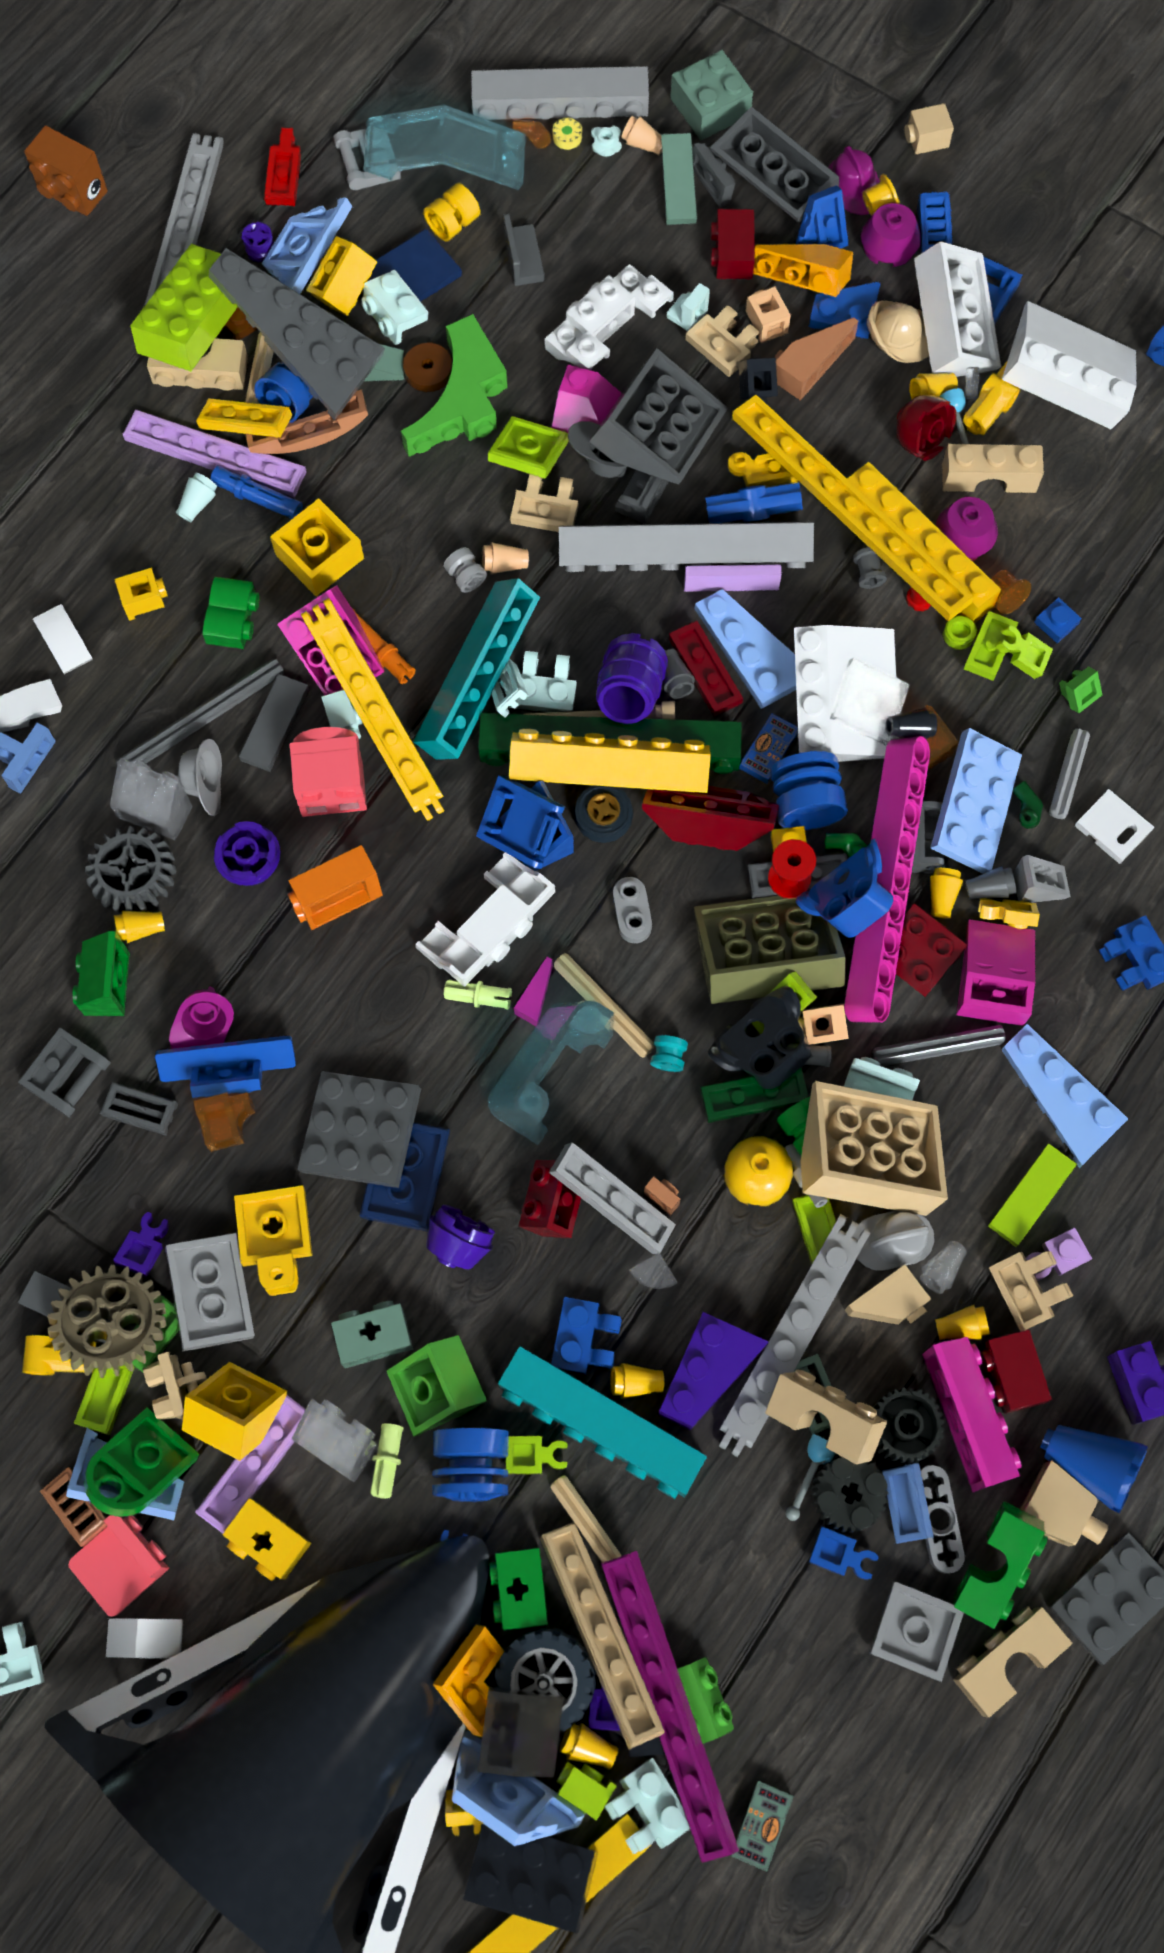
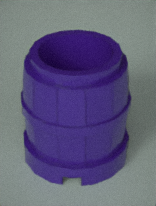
[596,633,668,724]

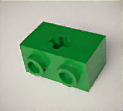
[489,1548,548,1630]

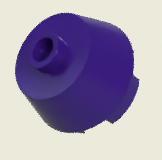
[214,821,280,886]
[426,1204,495,1269]

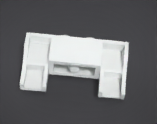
[545,264,674,371]
[415,853,555,987]

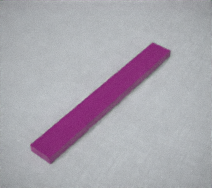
[601,1551,739,1863]

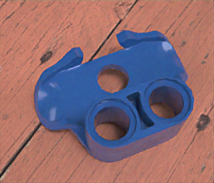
[795,838,893,938]

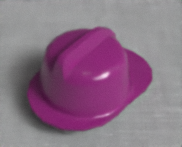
[828,146,880,215]
[169,986,234,1049]

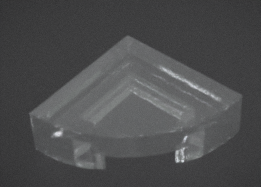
[629,1253,677,1289]

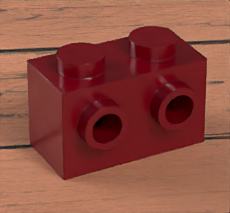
[519,1160,581,1238]

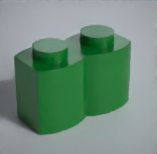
[203,577,259,649]

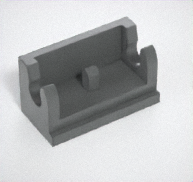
[615,470,669,524]
[912,801,945,874]

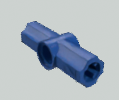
[706,482,803,523]

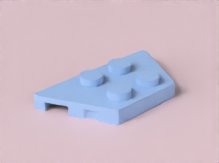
[262,197,352,294]
[452,1730,585,1846]

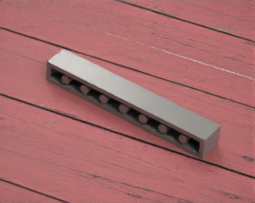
[559,522,814,572]

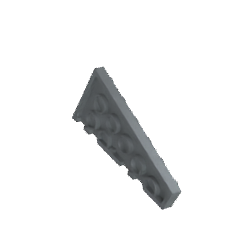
[209,248,385,421]

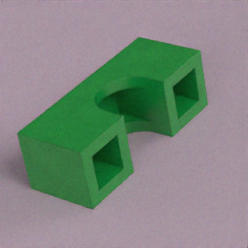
[954,1500,1048,1629]

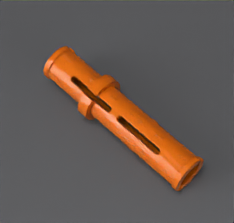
[351,607,416,684]

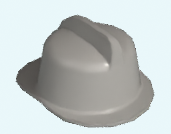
[178,739,222,816]
[852,1210,934,1271]

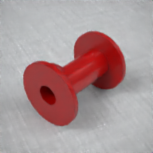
[768,839,816,899]

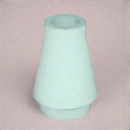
[176,473,217,522]

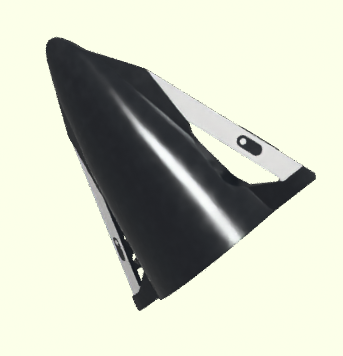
[44,1536,489,1953]

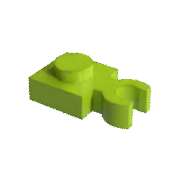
[995,626,1053,679]
[506,1436,567,1474]

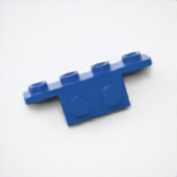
[155,1036,296,1098]

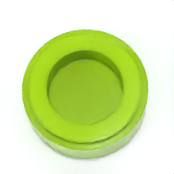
[943,616,977,650]

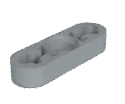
[920,1465,965,1574]

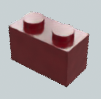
[711,209,755,279]
[980,1329,1052,1414]

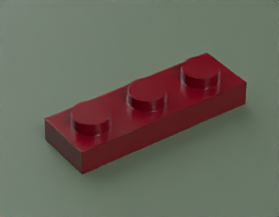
[669,621,743,717]

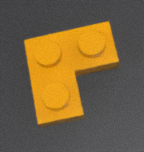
[433,1625,505,1737]

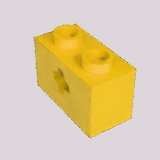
[222,1498,312,1581]

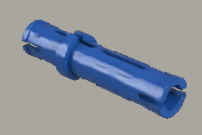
[210,465,303,520]

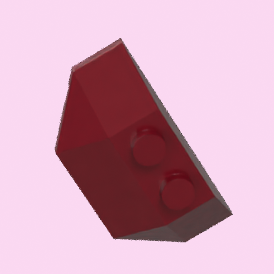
[642,786,779,851]

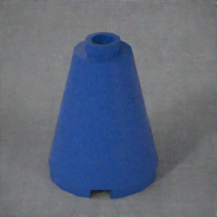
[1040,1425,1148,1514]

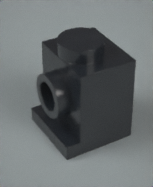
[736,358,778,404]

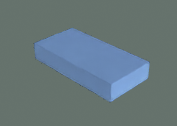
[882,1463,933,1544]

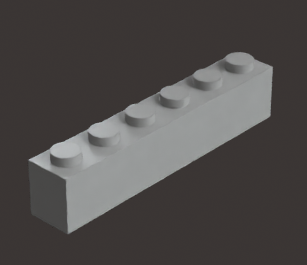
[472,66,649,121]

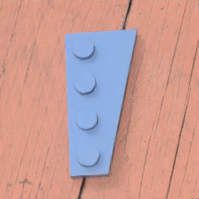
[1002,1024,1128,1168]

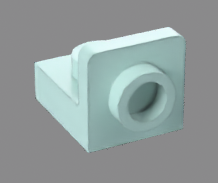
[667,283,710,331]

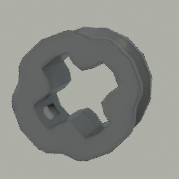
[853,547,887,589]

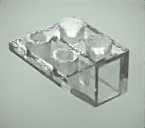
[110,758,192,841]
[292,1398,378,1483]

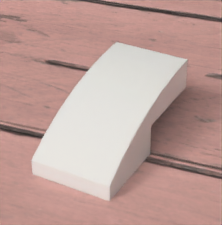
[33,604,93,674]
[0,679,62,732]

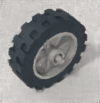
[495,1627,596,1735]

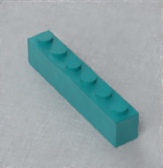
[413,578,540,760]
[498,1347,707,1499]

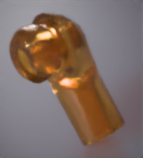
[512,120,551,149]

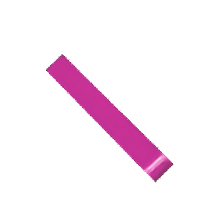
[844,736,930,1023]

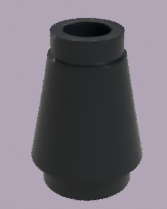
[885,708,937,740]

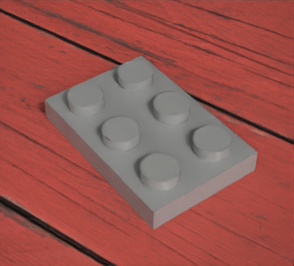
[165,1233,255,1351]

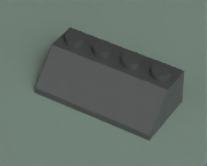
[710,107,839,222]

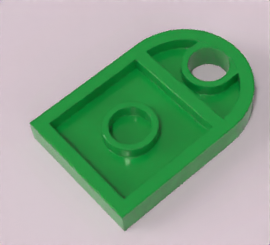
[84,1408,199,1517]

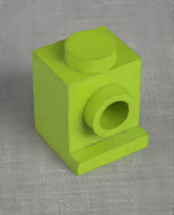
[556,1762,617,1820]

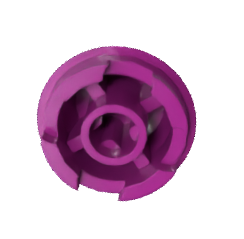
[861,203,921,267]
[935,497,998,561]

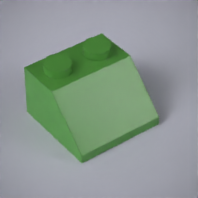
[386,1335,487,1436]

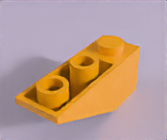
[753,244,853,297]

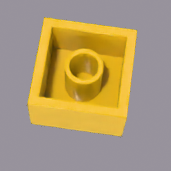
[270,498,364,597]

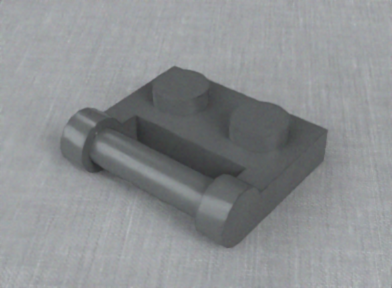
[18,1028,111,1118]

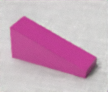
[514,957,553,1027]

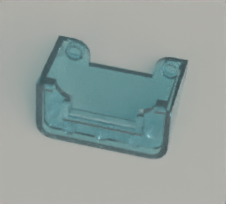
[488,1001,614,1145]

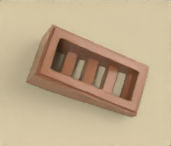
[40,1467,109,1547]

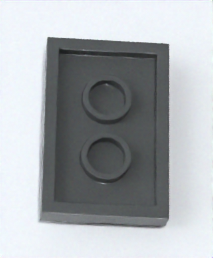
[1048,1532,1164,1666]

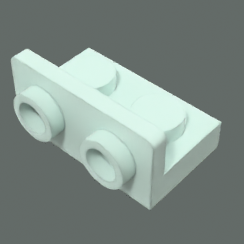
[844,1057,920,1100]

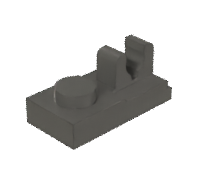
[692,142,735,208]

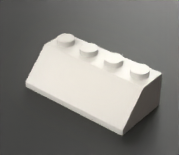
[914,241,1001,377]

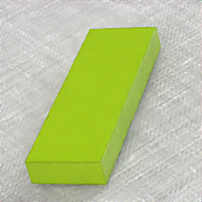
[988,1143,1077,1247]

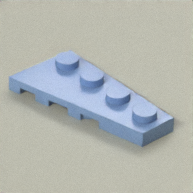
[695,589,796,709]

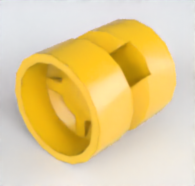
[424,183,480,242]

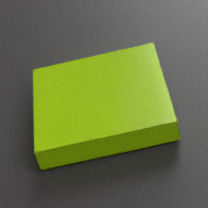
[488,416,568,479]

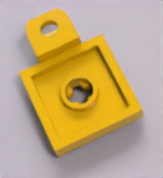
[234,1185,313,1296]

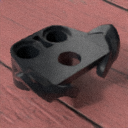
[708,986,811,1089]

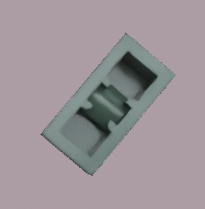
[331,1301,413,1368]

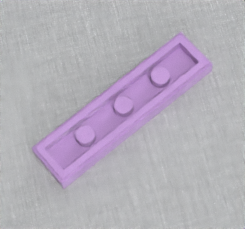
[195,1395,314,1534]

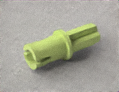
[444,980,512,1010]
[370,1423,404,1499]

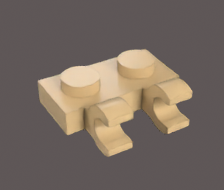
[686,305,759,377]
[510,474,578,532]
[989,1251,1074,1332]

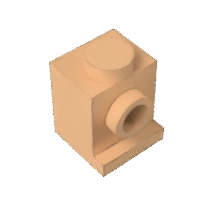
[746,287,791,344]
[798,1003,849,1045]

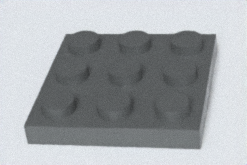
[298,1071,421,1188]

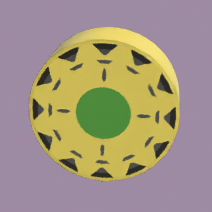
[553,118,582,150]

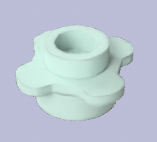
[592,126,621,156]

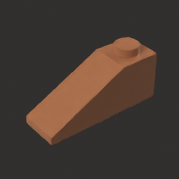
[774,317,859,400]

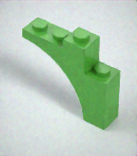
[401,314,507,457]

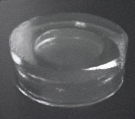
[965,367,979,399]

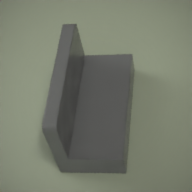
[503,214,544,286]

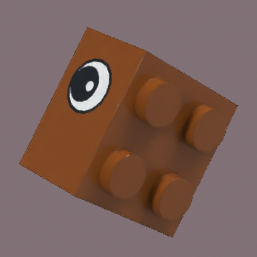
[24,125,108,216]

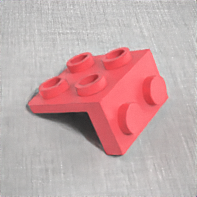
[69,1515,170,1617]

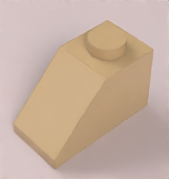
[845,1265,931,1325]

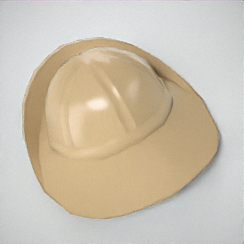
[867,301,929,363]

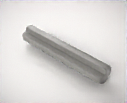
[1049,728,1090,819]

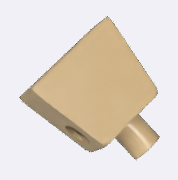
[1020,1461,1108,1546]

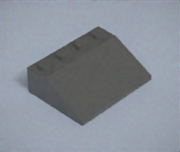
[589,348,728,485]

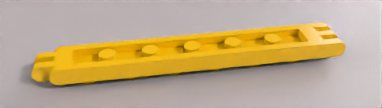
[301,598,444,821]

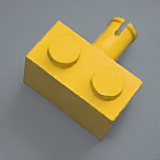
[306,236,377,316]

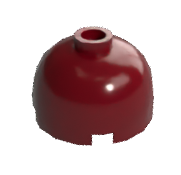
[896,394,956,461]

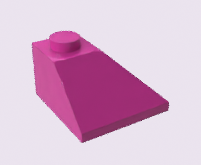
[551,365,622,441]

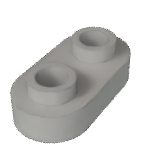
[613,877,652,943]

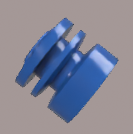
[770,751,848,830]
[432,1428,509,1502]

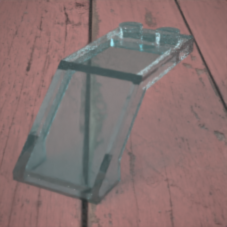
[364,105,526,190]

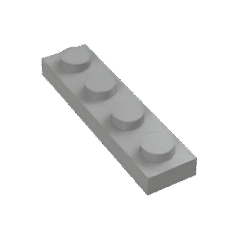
[549,1142,676,1254]

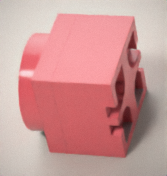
[290,727,367,817]

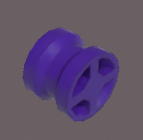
[242,222,274,262]

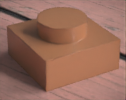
[644,1177,680,1216]

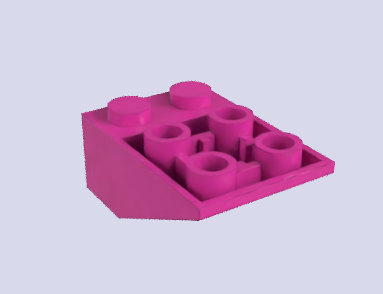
[277,585,385,695]
[956,919,1035,1026]

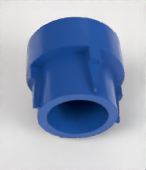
[254,361,313,423]

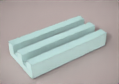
[491,659,528,717]

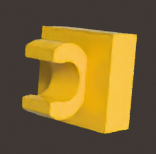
[445,1790,483,1836]

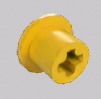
[862,174,899,216]

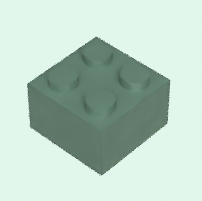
[671,50,753,141]

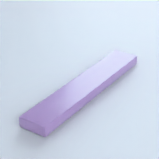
[123,409,306,498]

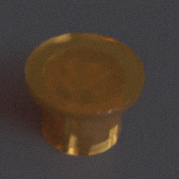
[991,570,1032,614]

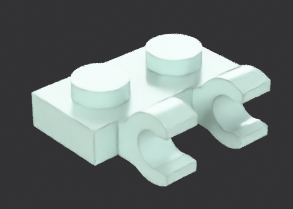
[509,651,577,712]
[0,1622,45,1695]
[605,1758,690,1854]

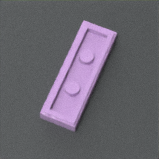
[684,564,781,592]

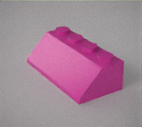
[922,1337,1021,1492]

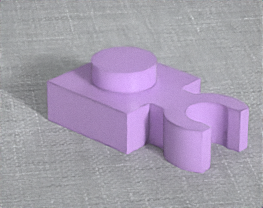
[1026,1228,1092,1281]

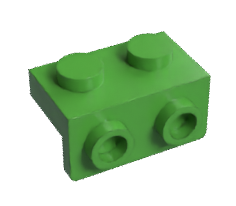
[677,1657,734,1744]

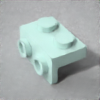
[362,270,428,345]

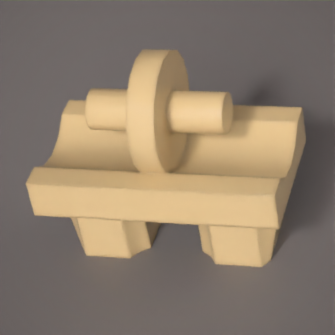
[143,1352,207,1420]

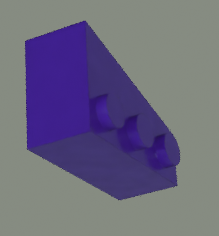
[658,1312,768,1430]

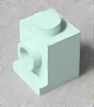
[321,690,363,739]

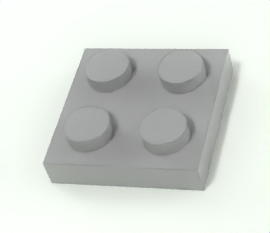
[869,1582,963,1682]

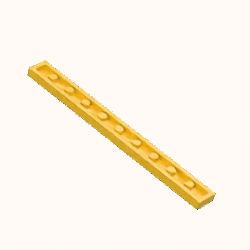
[732,395,974,621]

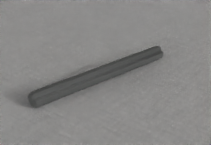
[116,658,284,776]

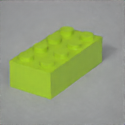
[130,244,238,372]

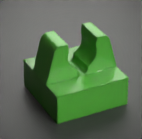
[1059,666,1103,713]

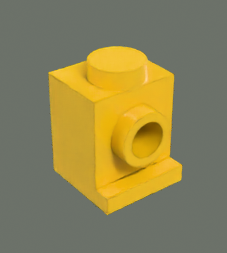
[115,568,168,621]

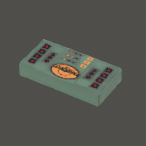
[731,1780,793,1871]

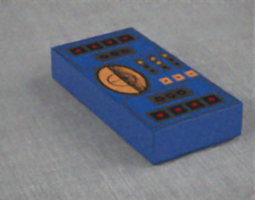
[739,713,798,784]

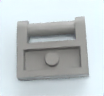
[333,124,401,190]

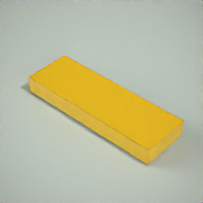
[196,399,292,438]

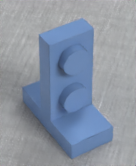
[0,723,56,794]

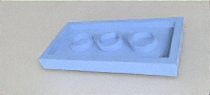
[930,728,1022,874]

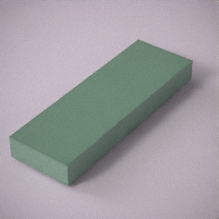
[661,133,697,225]

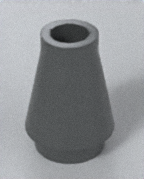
[663,649,695,699]
[965,866,1016,900]

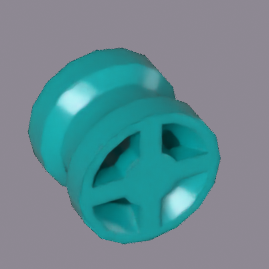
[650,1035,688,1072]

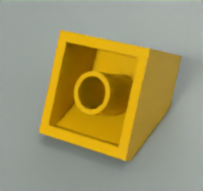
[182,1362,287,1461]

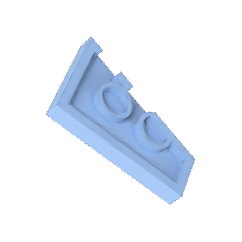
[66,1428,184,1520]

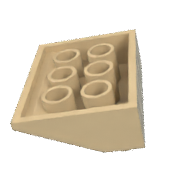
[801,1081,948,1216]

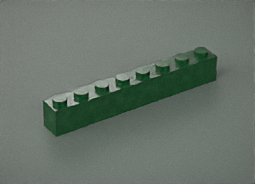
[479,713,742,774]

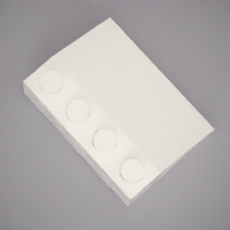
[1002,301,1136,429]
[794,625,899,762]

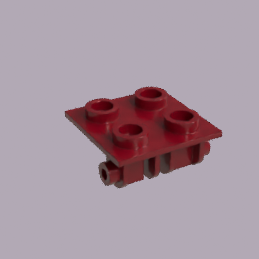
[896,903,967,997]

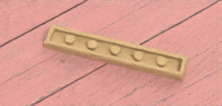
[540,1522,665,1749]

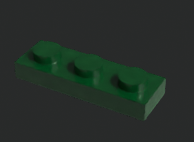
[700,1067,808,1123]

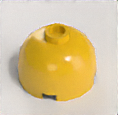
[724,1136,793,1207]

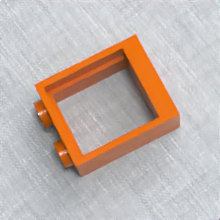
[287,845,383,930]

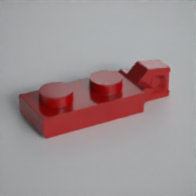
[264,128,301,206]

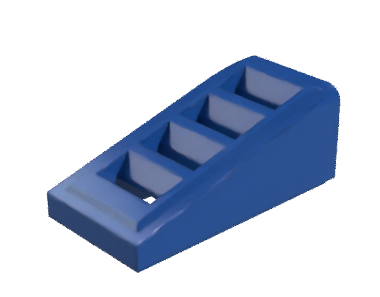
[917,192,952,254]

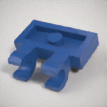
[1099,915,1164,991]
[551,1297,622,1375]

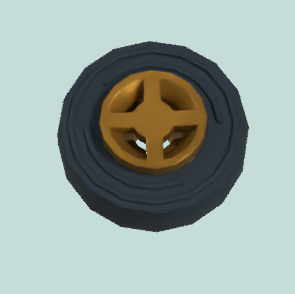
[574,785,633,843]

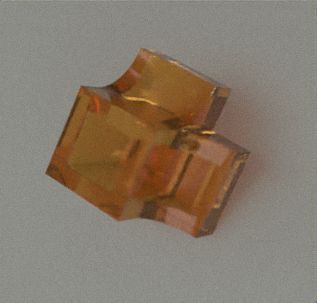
[194,1092,255,1152]

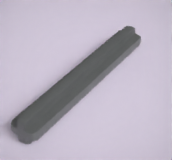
[872,1025,1005,1067]

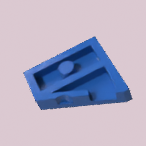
[795,185,849,249]
[809,282,881,339]

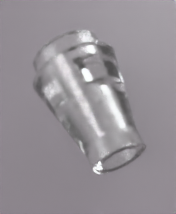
[920,1240,967,1294]

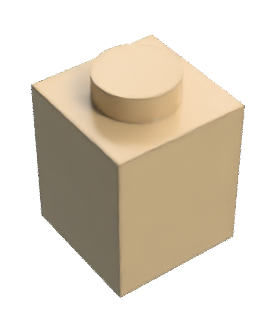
[905,103,954,155]

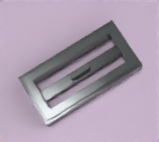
[100,1082,178,1136]

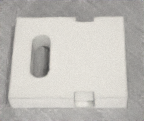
[1075,789,1154,864]

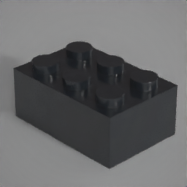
[463,1823,598,1933]

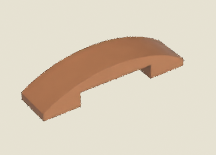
[246,389,368,454]

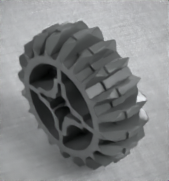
[85,826,177,913]

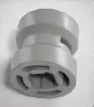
[444,547,487,593]

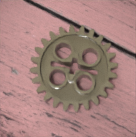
[48,1265,166,1378]

